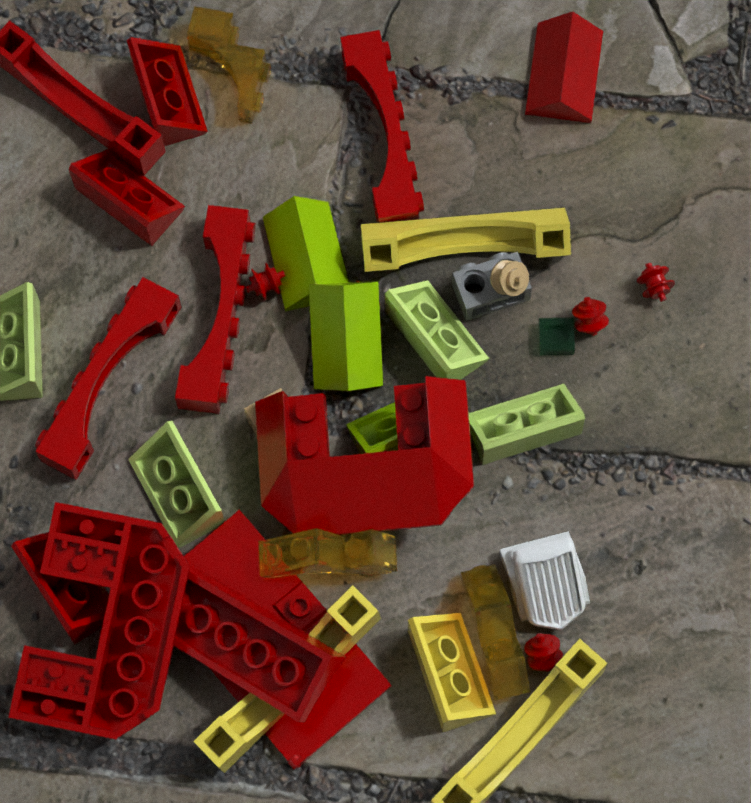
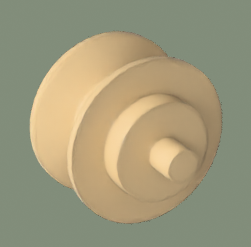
[490,260,529,296]

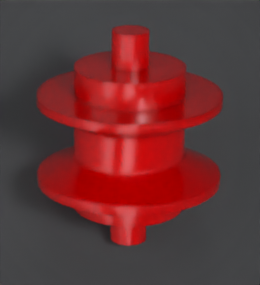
[245,262,286,301]
[637,262,675,302]
[572,297,609,336]
[524,633,563,672]

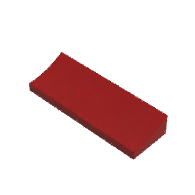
[174,563,346,722]

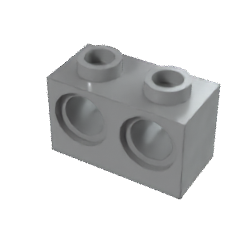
[452,251,532,321]

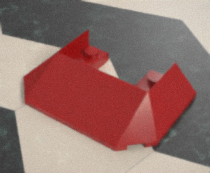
[255,376,474,539]
[8,502,190,740]

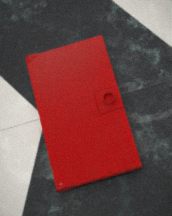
[184,509,392,770]

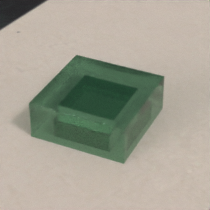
[538,318,575,355]

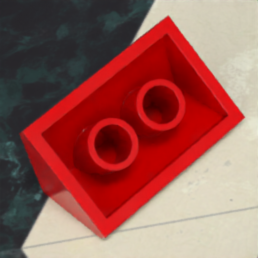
[525,11,603,123]
[126,37,208,146]
[68,149,185,246]
[11,532,109,645]

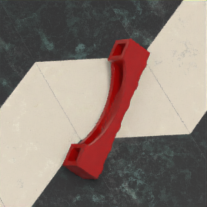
[0,20,166,176]
[340,30,424,223]
[175,205,256,414]
[35,277,182,480]

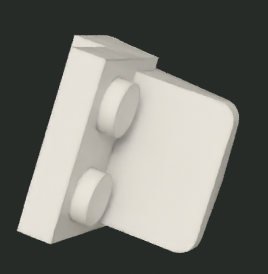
[500,531,590,630]

